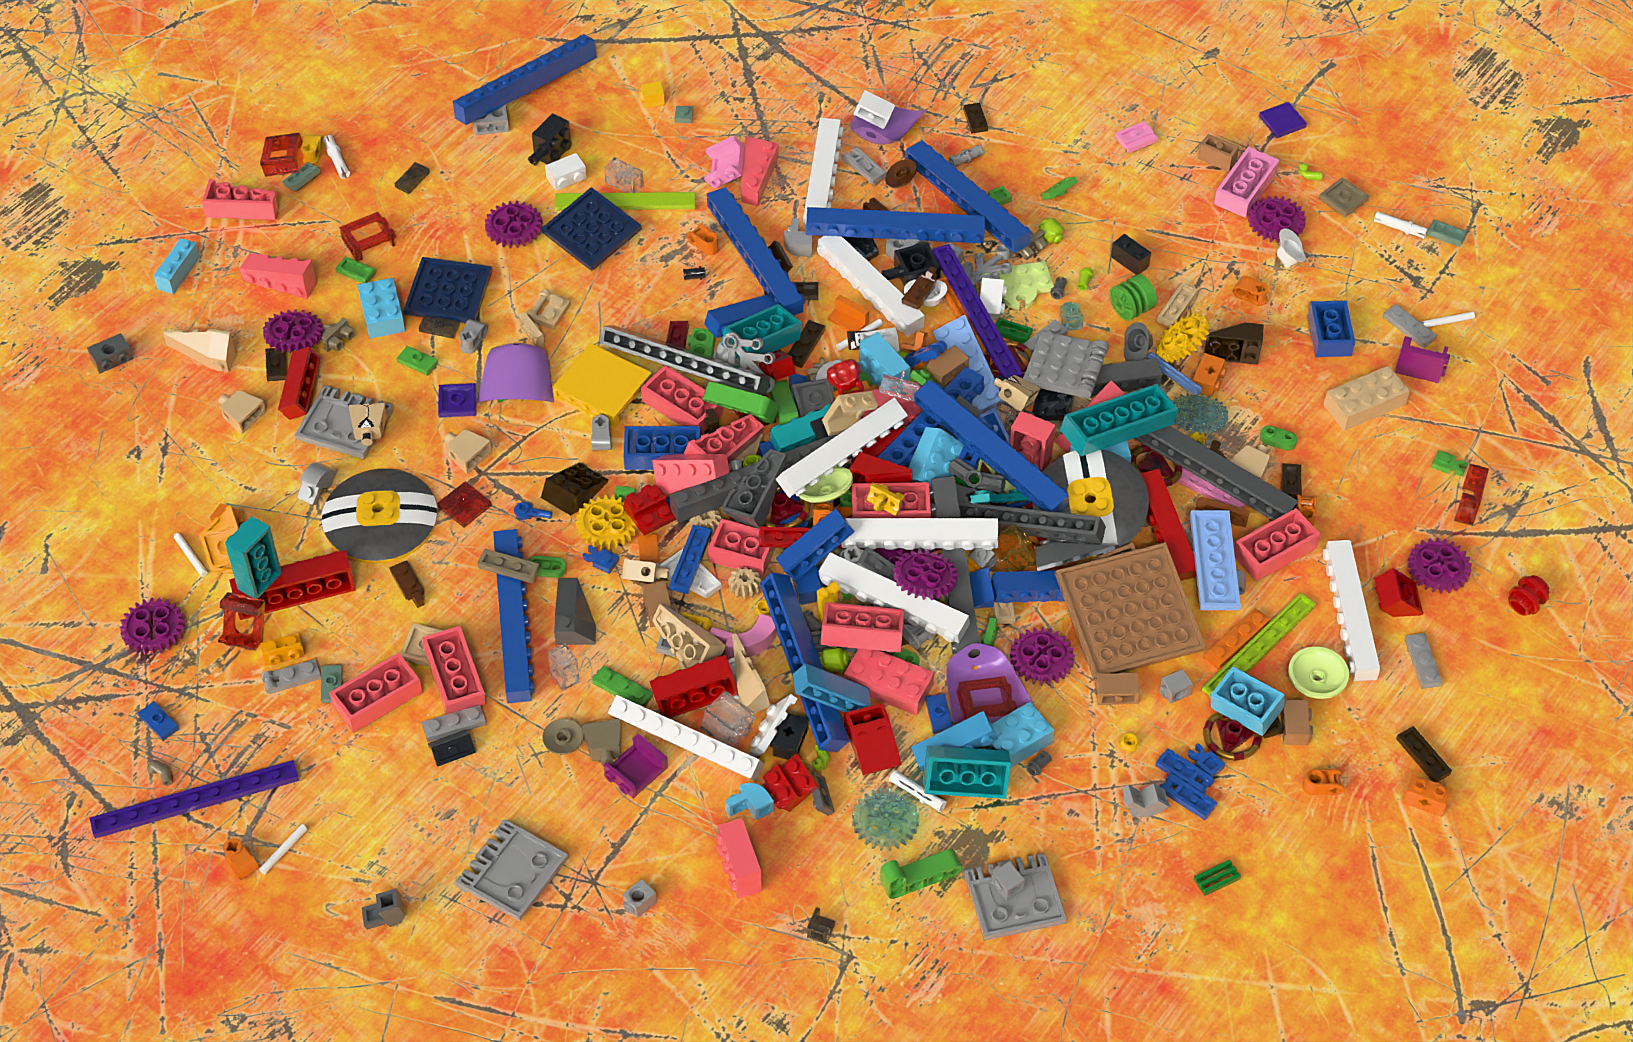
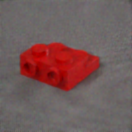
[623,484,676,536]
[762,753,820,812]

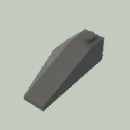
[721,449,788,529]
[1035,539,1119,571]
[554,578,596,645]

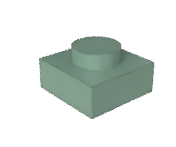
[674,106,693,124]

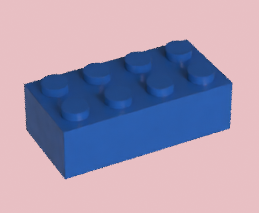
[623,426,701,470]

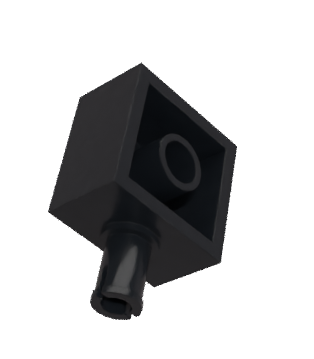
[528,113,572,166]
[882,242,941,286]

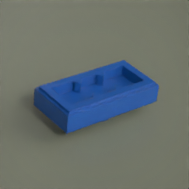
[925,694,953,734]
[138,701,179,741]

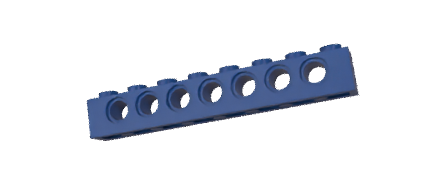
[877,367,985,467]

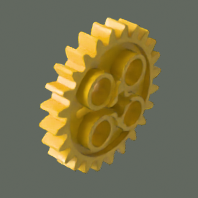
[1156,313,1210,363]
[576,495,638,550]

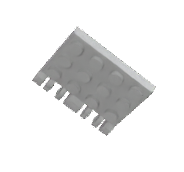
[1023,331,1109,398]
[295,385,394,459]
[454,820,568,921]
[963,853,1067,941]

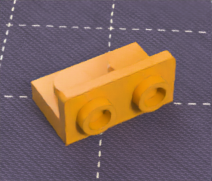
[260,633,305,666]

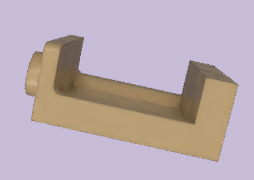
[822,391,878,436]

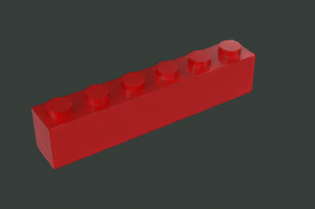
[1140,469,1196,581]

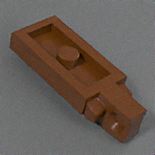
[902,267,937,310]
[389,560,424,608]

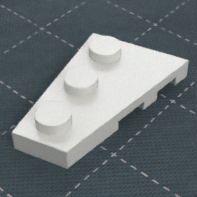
[659,548,722,598]
[748,694,798,758]

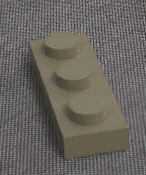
[477,549,540,583]

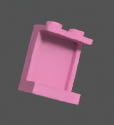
[704,135,745,189]

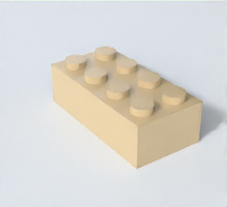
[1324,366,1410,431]

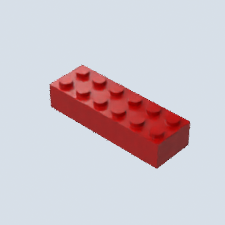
[229,550,356,620]

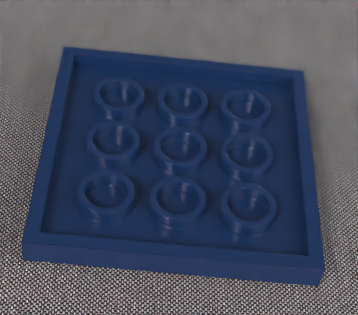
[541,187,642,271]
[404,257,492,323]

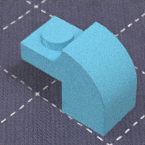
[725,783,774,820]

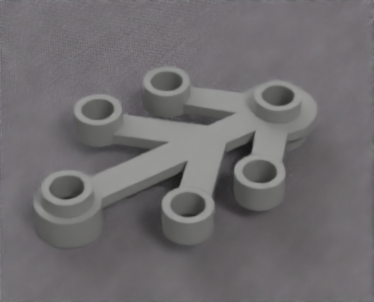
[962,244,1012,286]
[723,332,775,393]

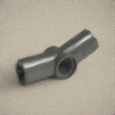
[948,457,1006,493]

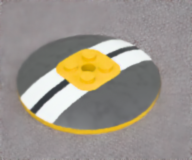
[1033,450,1149,557]
[322,469,438,563]

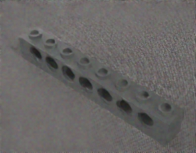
[958,502,1106,544]

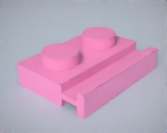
[1115,121,1158,153]

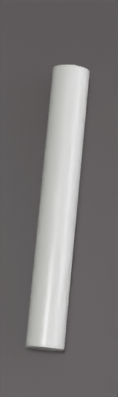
[1421,312,1475,327]
[836,319,883,351]
[174,533,208,577]
[259,824,308,875]

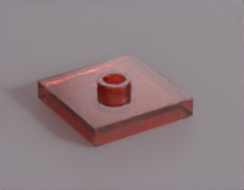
[437,481,492,528]

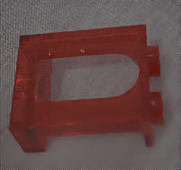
[260,133,303,177]
[339,212,396,261]
[1454,464,1489,526]
[218,592,265,651]
[956,676,1017,720]

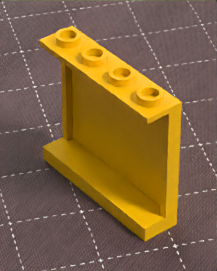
[553,343,652,428]

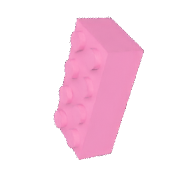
[1214,147,1279,218]

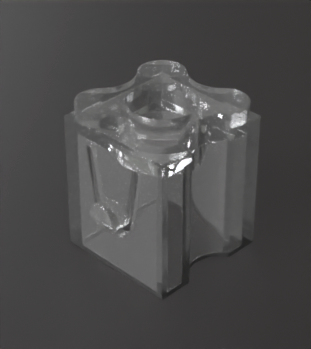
[700,691,756,748]

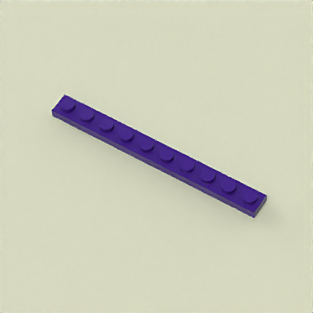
[933,244,1023,379]
[89,760,299,839]

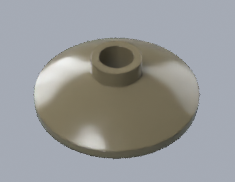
[542,719,583,755]

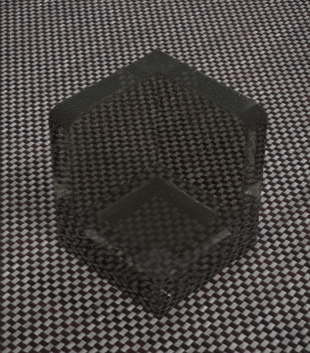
[807,907,835,944]

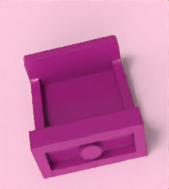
[1395,336,1450,383]
[604,733,668,799]

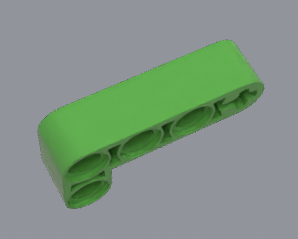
[769,380,799,425]
[702,382,780,424]
[880,849,963,899]

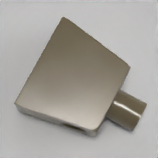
[582,719,621,767]

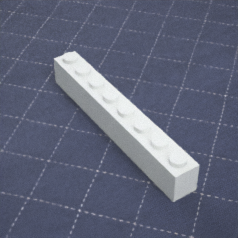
[803,118,843,230]
[817,236,925,337]
[776,397,908,498]
[841,518,999,550]
[1322,540,1380,681]
[819,553,970,643]
[608,695,764,782]

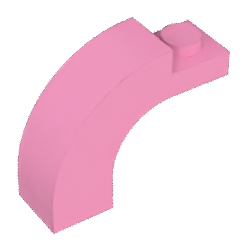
[710,614,777,658]

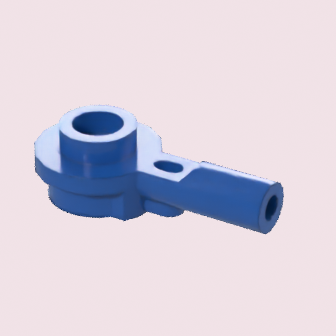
[514,502,552,520]

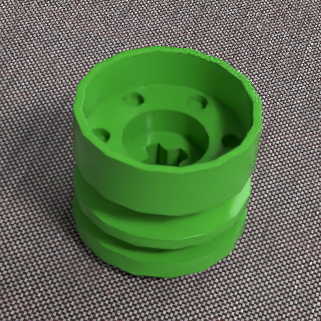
[1110,274,1157,321]

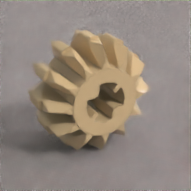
[690,509,722,536]
[728,566,762,599]

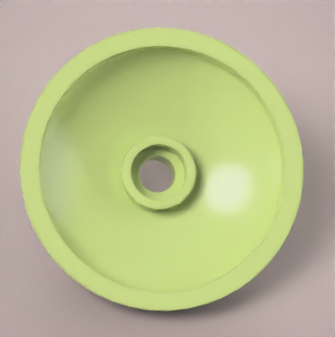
[799,466,853,503]
[1288,646,1349,699]

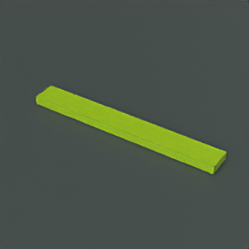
[555,192,695,210]
[1202,593,1316,696]

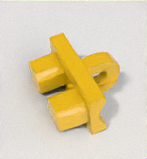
[866,483,904,516]

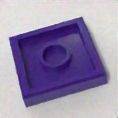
[1259,102,1307,138]
[438,383,476,418]

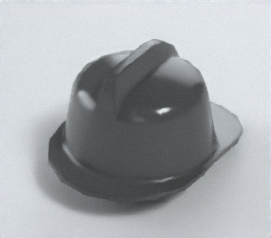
[1124,322,1153,362]

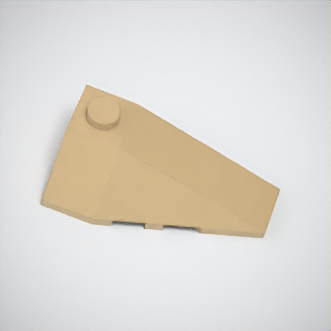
[163,329,237,372]
[652,604,726,670]
[732,633,770,716]

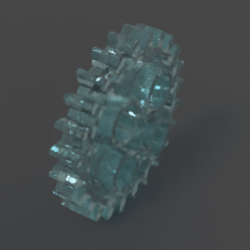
[1171,393,1228,435]
[852,788,919,851]

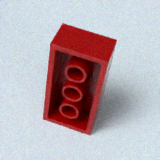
[649,655,738,719]

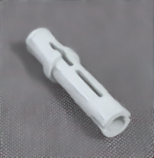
[323,135,350,179]
[1374,211,1428,239]
[889,770,947,812]

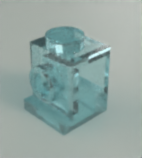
[1060,302,1084,331]

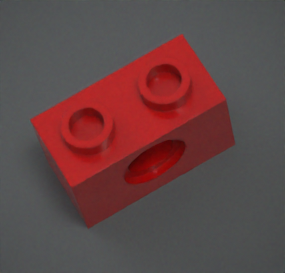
[759,350,796,380]

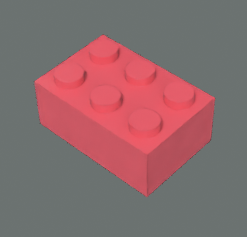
[1010,411,1056,472]
[708,519,776,577]
[716,818,762,899]

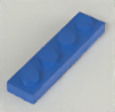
[669,525,712,594]

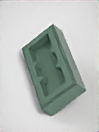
[282,162,321,191]
[1427,219,1468,247]
[321,665,342,703]

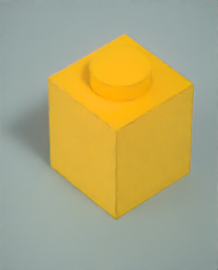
[638,81,665,108]

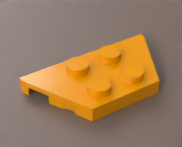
[199,505,239,574]

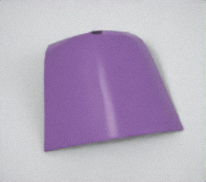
[851,107,928,145]
[477,343,554,403]
[946,643,1034,723]

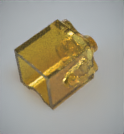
[992,524,1037,572]

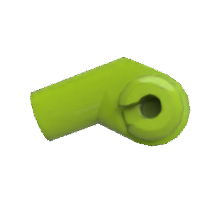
[1298,163,1322,180]
[812,745,830,771]

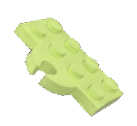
[978,261,1054,310]

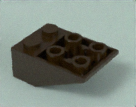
[1204,322,1264,365]
[541,462,608,516]

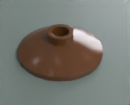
[885,159,917,188]

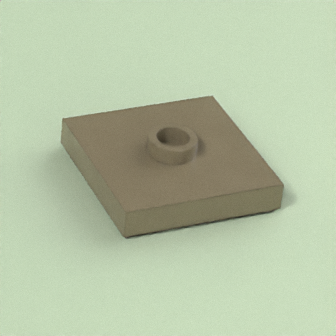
[1319,177,1369,218]

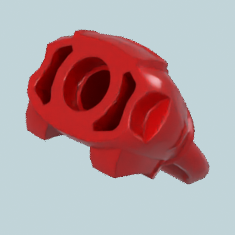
[827,359,864,395]

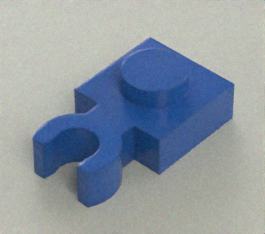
[583,546,619,574]
[1188,744,1225,777]

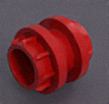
[1508,575,1550,616]

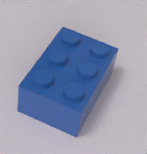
[1307,301,1355,357]

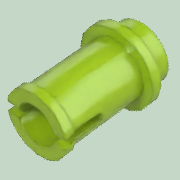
[1076,267,1094,291]

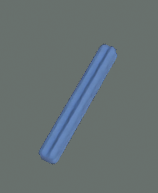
[1146,352,1202,396]

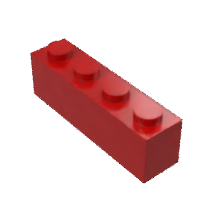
[278,346,321,420]

